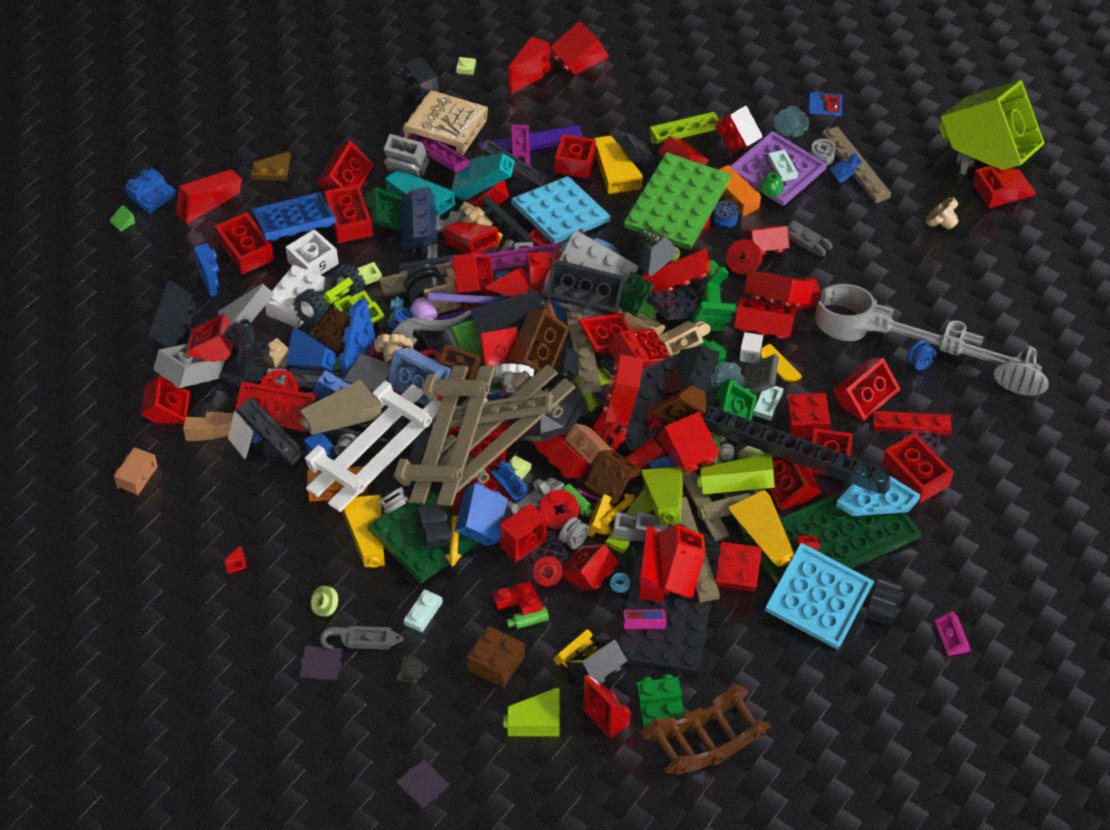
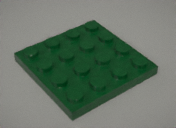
[367,489,479,584]

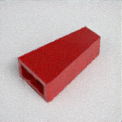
[176,170,242,224]

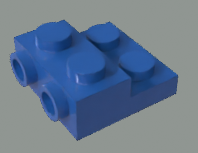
[125,168,177,214]
[194,243,219,296]

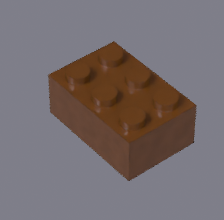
[509,309,570,376]

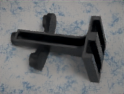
[219,319,272,391]

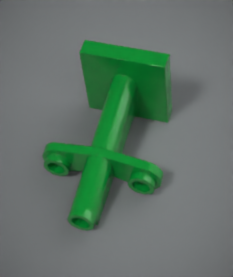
[690,260,737,332]

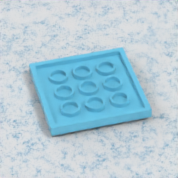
[511,176,611,244]
[765,543,874,650]

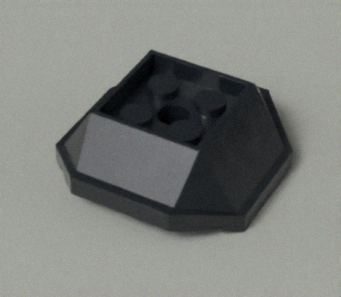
[510,377,587,441]

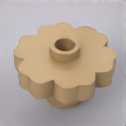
[925,197,959,230]
[460,201,493,226]
[374,334,413,364]

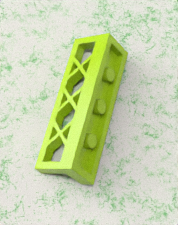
[650,112,719,144]

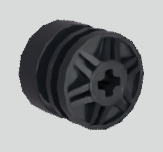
[403,264,445,305]

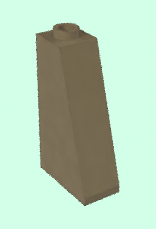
[300,380,382,435]

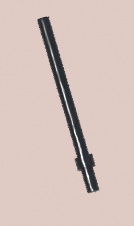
[398,246,501,271]

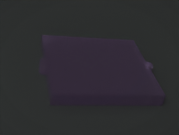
[300,646,342,680]
[397,760,449,808]

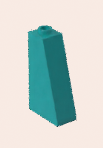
[451,153,515,201]
[385,170,455,216]

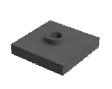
[742,354,779,395]

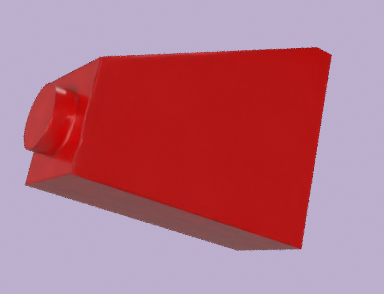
[443,221,500,254]

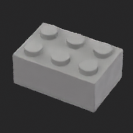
[153,344,225,388]

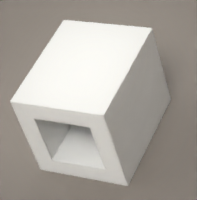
[740,332,763,363]

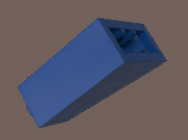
[286,328,336,371]

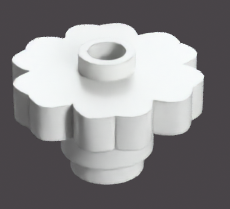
[494,363,534,393]

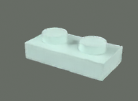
[768,149,798,181]
[753,386,783,421]
[404,590,442,633]

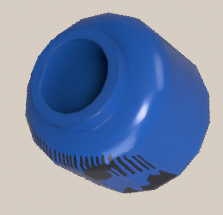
[387,308,413,335]

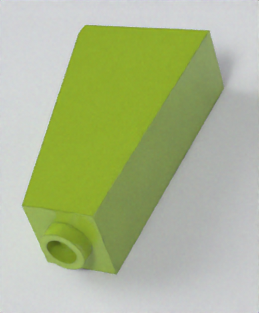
[697,453,775,494]
[641,467,683,525]

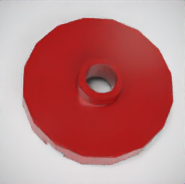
[726,239,762,276]

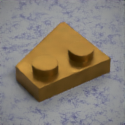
[251,152,291,181]

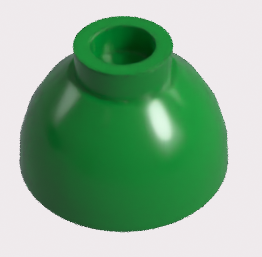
[759,172,784,196]

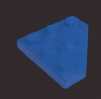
[339,299,376,377]

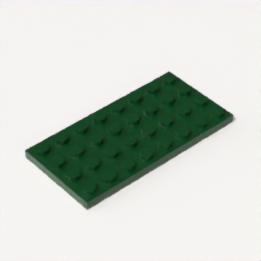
[742,489,921,588]

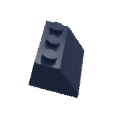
[400,187,437,250]

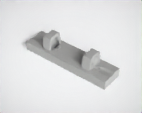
[503,478,564,520]

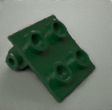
[619,271,654,318]

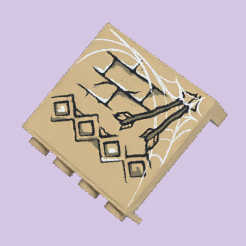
[403,90,488,156]

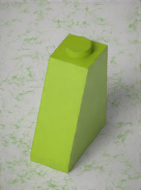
[504,688,559,736]

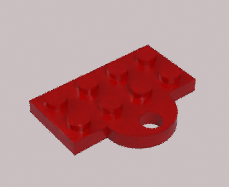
[234,370,317,433]

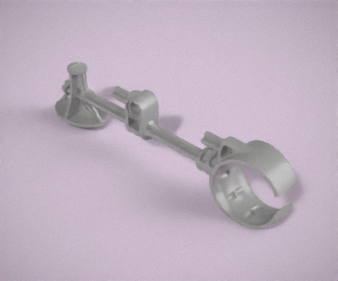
[814,284,1049,395]

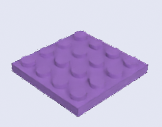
[730,131,827,206]

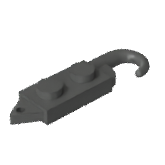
[320,626,404,650]

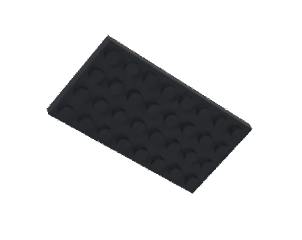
[619,531,723,675]

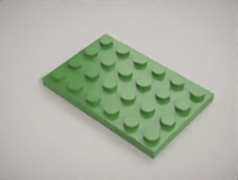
[624,153,731,250]

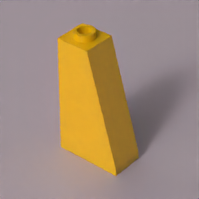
[595,136,643,194]
[729,490,795,567]
[342,495,385,567]

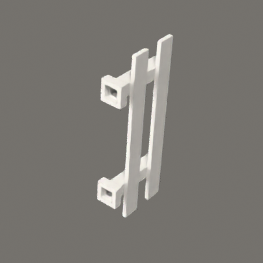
[305,381,441,512]

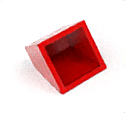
[550,21,609,75]
[656,412,720,474]

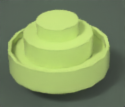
[311,586,338,617]

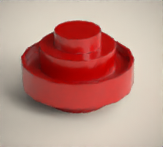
[533,556,563,586]

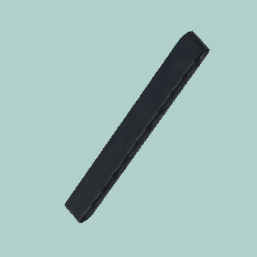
[701,404,891,494]

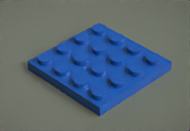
[252,192,336,241]

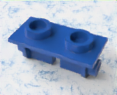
[491,461,529,502]

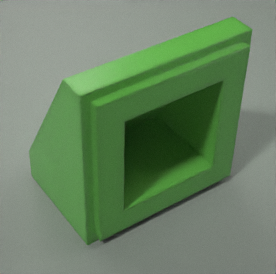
[110,205,135,232]

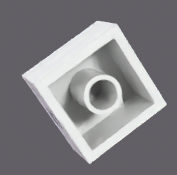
[286,229,338,275]

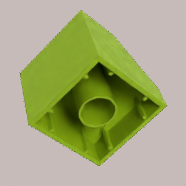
[939,79,1045,170]

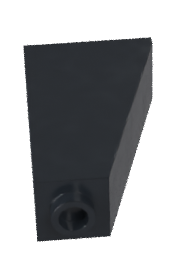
[471,290,545,340]

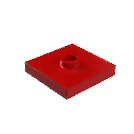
[479,327,518,367]

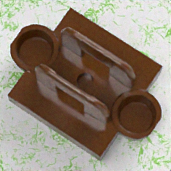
[310,307,351,353]

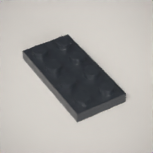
[646,289,704,320]

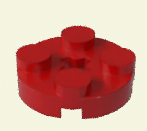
[539,490,579,530]

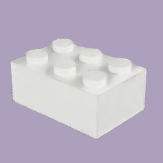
[265,265,327,328]

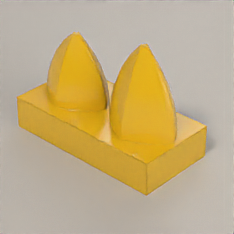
[588,494,615,537]
[553,629,593,667]

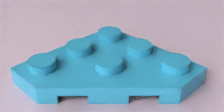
[836,474,920,516]

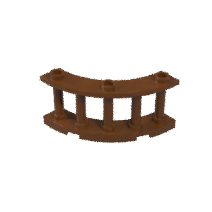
[640,684,771,775]

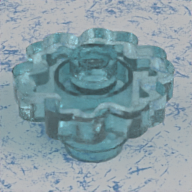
[774,106,809,138]
[710,362,744,394]

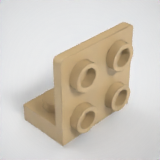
[423,268,461,314]

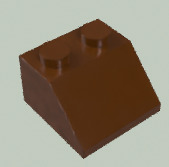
[651,385,706,423]

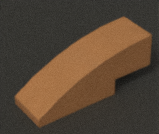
[183,412,245,441]

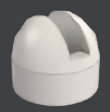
[719,443,734,461]

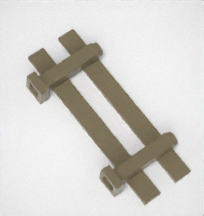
[437,364,575,492]
[394,366,495,506]
[662,422,762,542]

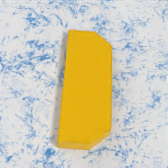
[761,344,802,382]

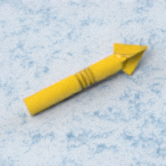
[602,494,635,525]
[445,515,461,567]

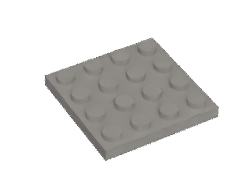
[540,230,639,318]

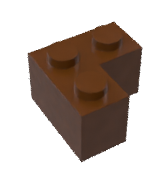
[439,344,483,380]

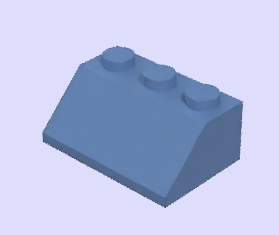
[388,347,451,406]

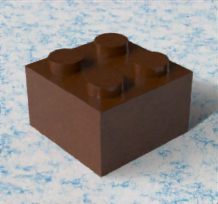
[467,626,525,688]

